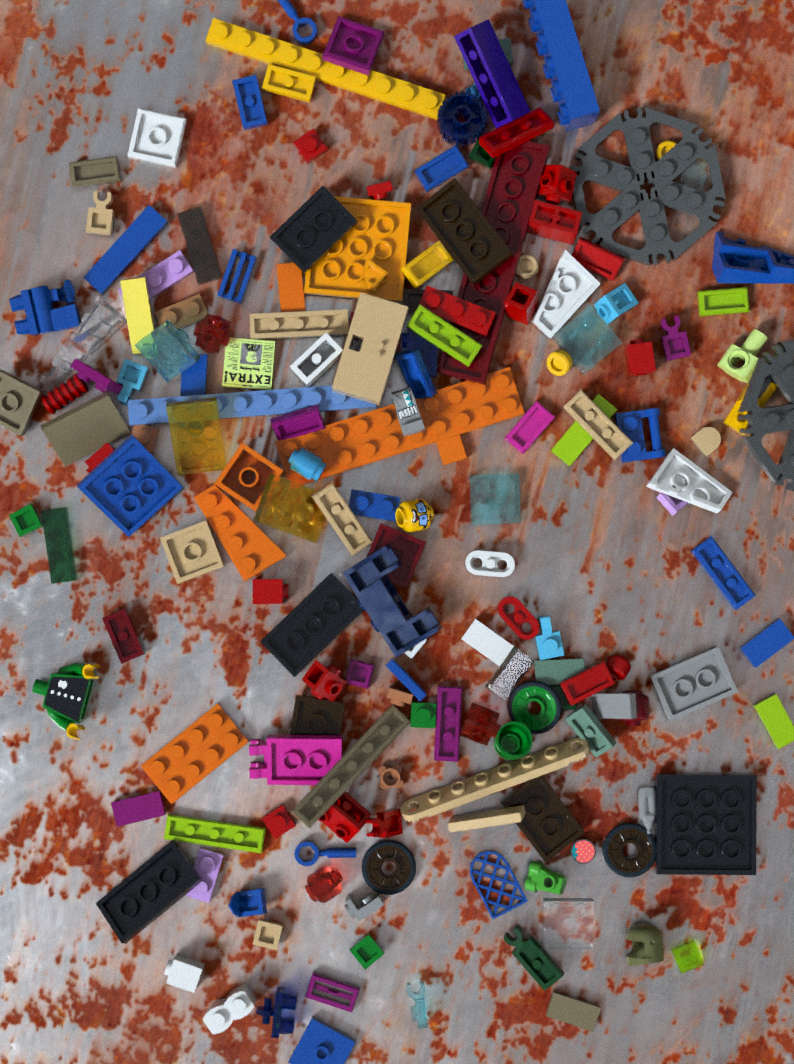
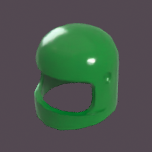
[494,721,532,760]

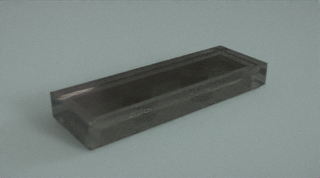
[177,207,222,285]

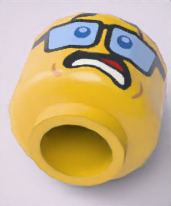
[395,498,434,532]

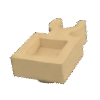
[86,191,114,236]

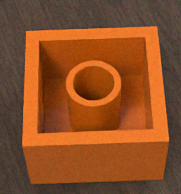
[214,443,285,513]

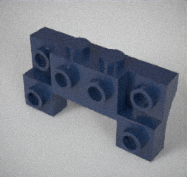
[343,544,442,657]

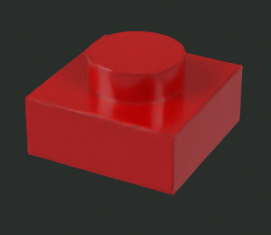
[293,128,328,164]
[366,181,393,200]
[262,804,296,839]

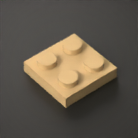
[160,520,225,584]

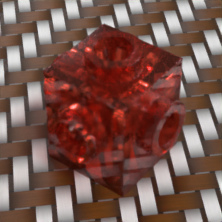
[193,314,231,353]
[459,702,501,746]

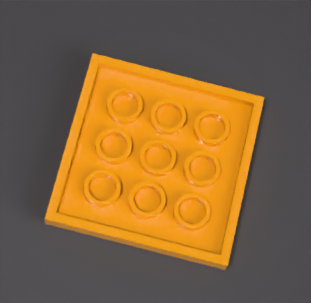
[304,196,411,303]

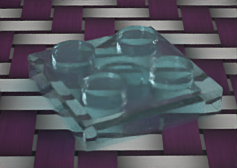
[469,474,521,525]

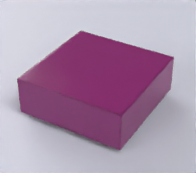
[345,659,375,689]

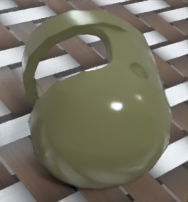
[626,923,664,966]

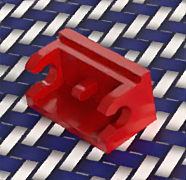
[527,200,583,245]

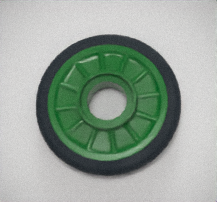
[508,681,562,734]

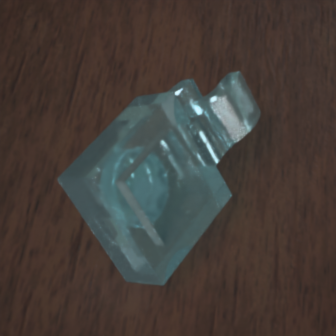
[406,981,428,1029]

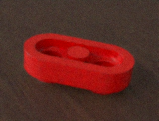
[497,596,539,640]

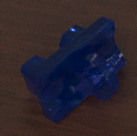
[256,986,298,1038]

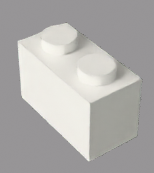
[290,333,343,387]

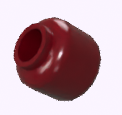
[619,690,649,726]

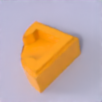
[364,257,388,293]

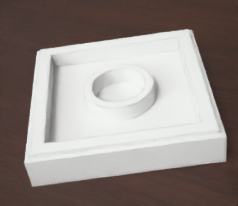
[127,108,187,168]

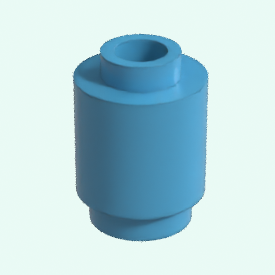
[288,447,327,481]

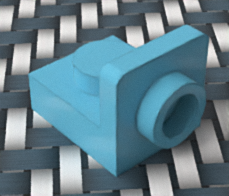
[594,283,639,325]

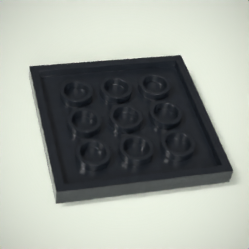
[655,773,757,875]

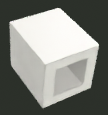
[164,954,205,993]

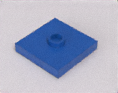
[288,1016,356,1064]

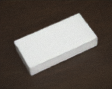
[461,619,516,668]

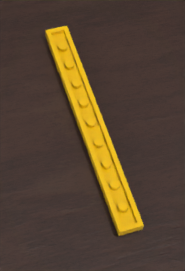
[205,18,446,120]

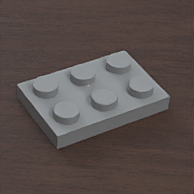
[649,646,738,722]

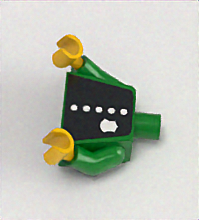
[32,662,100,740]

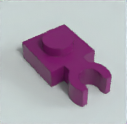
[660,315,691,362]

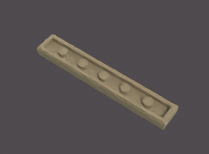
[290,704,410,830]

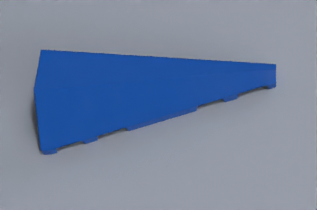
[712,231,794,284]

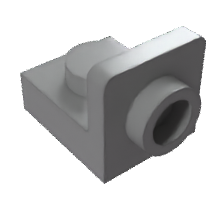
[344,893,385,921]

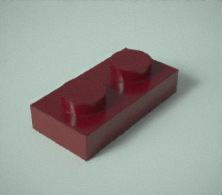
[102,608,145,664]

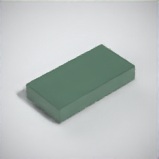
[534,658,585,685]

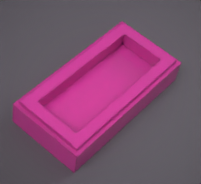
[504,401,555,455]

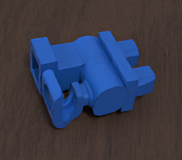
[9,280,83,336]

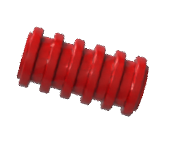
[41,374,88,415]

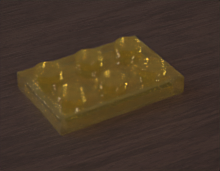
[166,397,227,475]
[253,473,325,543]

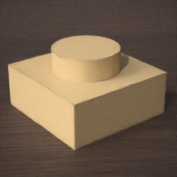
[253,918,283,950]

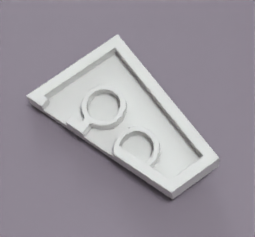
[532,250,601,338]
[646,448,733,513]

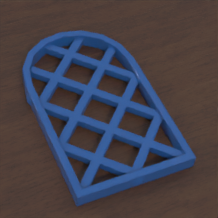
[470,850,528,919]

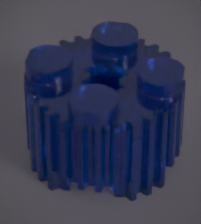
[437,90,487,147]

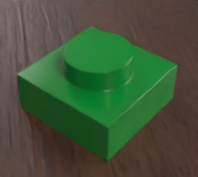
[9,504,44,537]
[410,702,436,728]
[349,933,385,970]

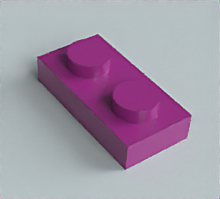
[70,358,123,395]

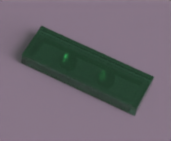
[41,507,77,584]

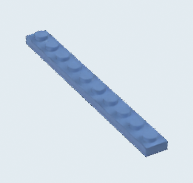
[127,385,376,426]

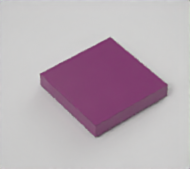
[322,16,385,76]

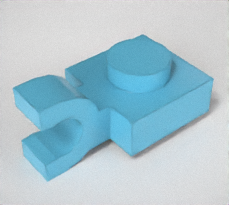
[116,359,149,406]
[535,615,564,660]

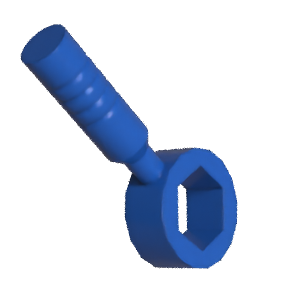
[278,0,317,44]
[294,840,356,866]

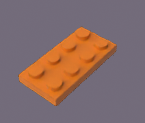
[141,703,249,804]

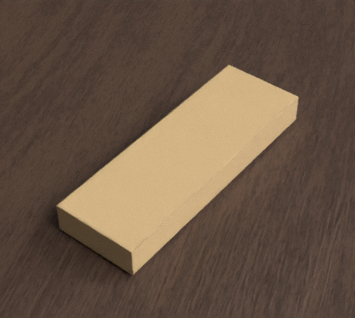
[563,390,633,461]
[311,481,372,556]
[447,805,526,832]

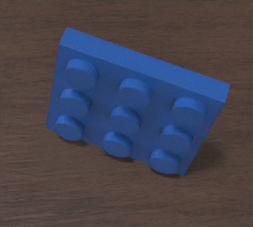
[77,434,183,537]

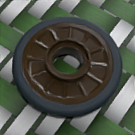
[603,823,656,877]
[362,840,416,895]

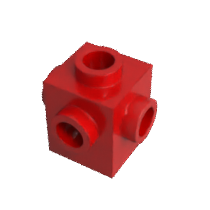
[537,165,577,205]
[302,660,347,702]

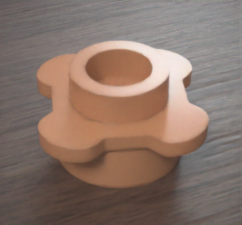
[378,764,403,790]

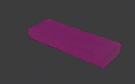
[434,686,462,762]

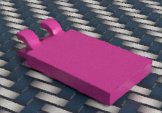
[249,735,342,785]

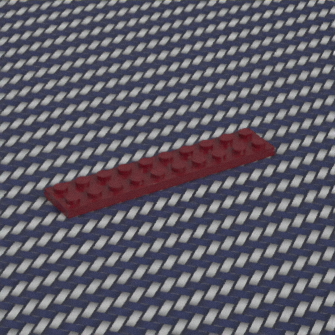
[437,141,550,385]

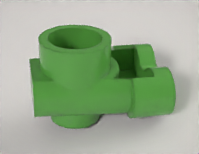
[525,860,567,895]

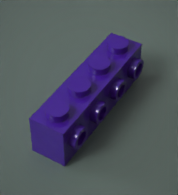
[454,19,531,128]

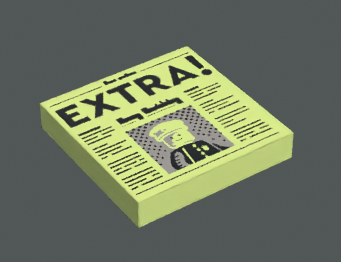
[222,337,276,390]

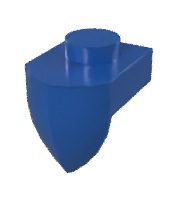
[228,888,267,917]

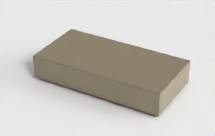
[69,156,122,189]
[545,991,601,1031]

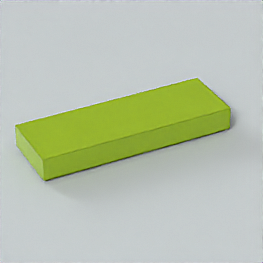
[406,305,482,367]
[551,394,617,466]

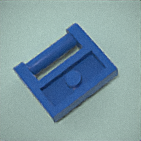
[615,408,666,463]

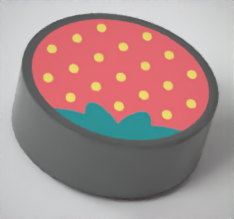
[570,838,596,864]

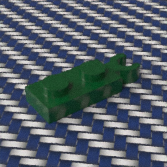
[503,924,564,991]

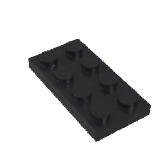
[260,573,363,677]
[96,840,203,944]

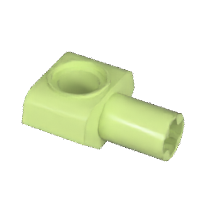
[717,329,768,383]

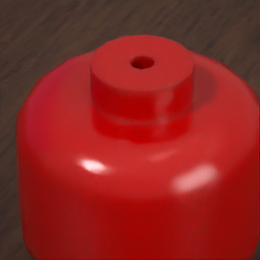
[606,654,631,681]

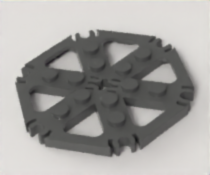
[570,107,726,266]
[738,340,794,491]

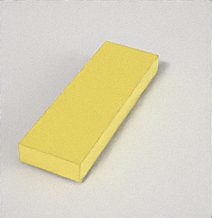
[120,276,158,354]

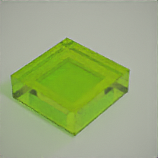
[671,940,704,974]

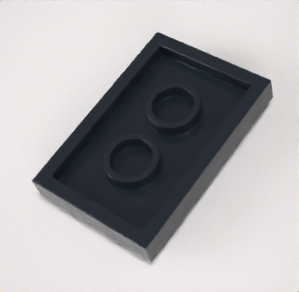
[270,186,358,274]

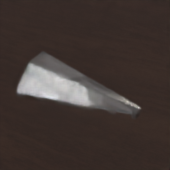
[37,295,127,402]

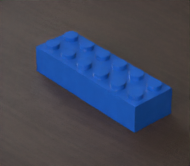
[522,0,600,132]

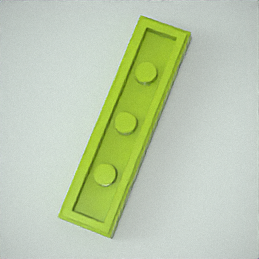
[164,813,266,853]

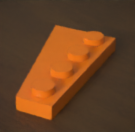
[194,484,287,582]

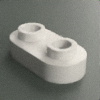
[465,550,515,577]

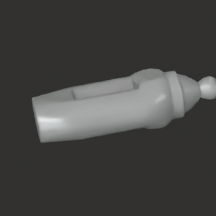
[638,787,656,834]

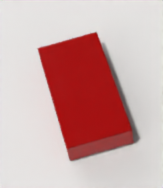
[572,236,625,281]
[559,661,616,706]

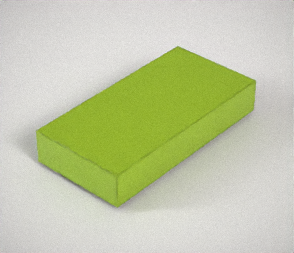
[697,287,750,317]
[753,693,794,749]

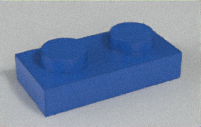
[232,75,268,130]
[349,489,400,522]

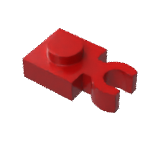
[365,809,403,838]

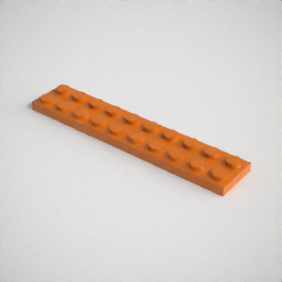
[275,367,525,489]

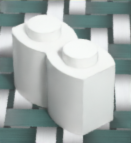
[203,984,257,1034]

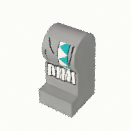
[391,387,425,437]

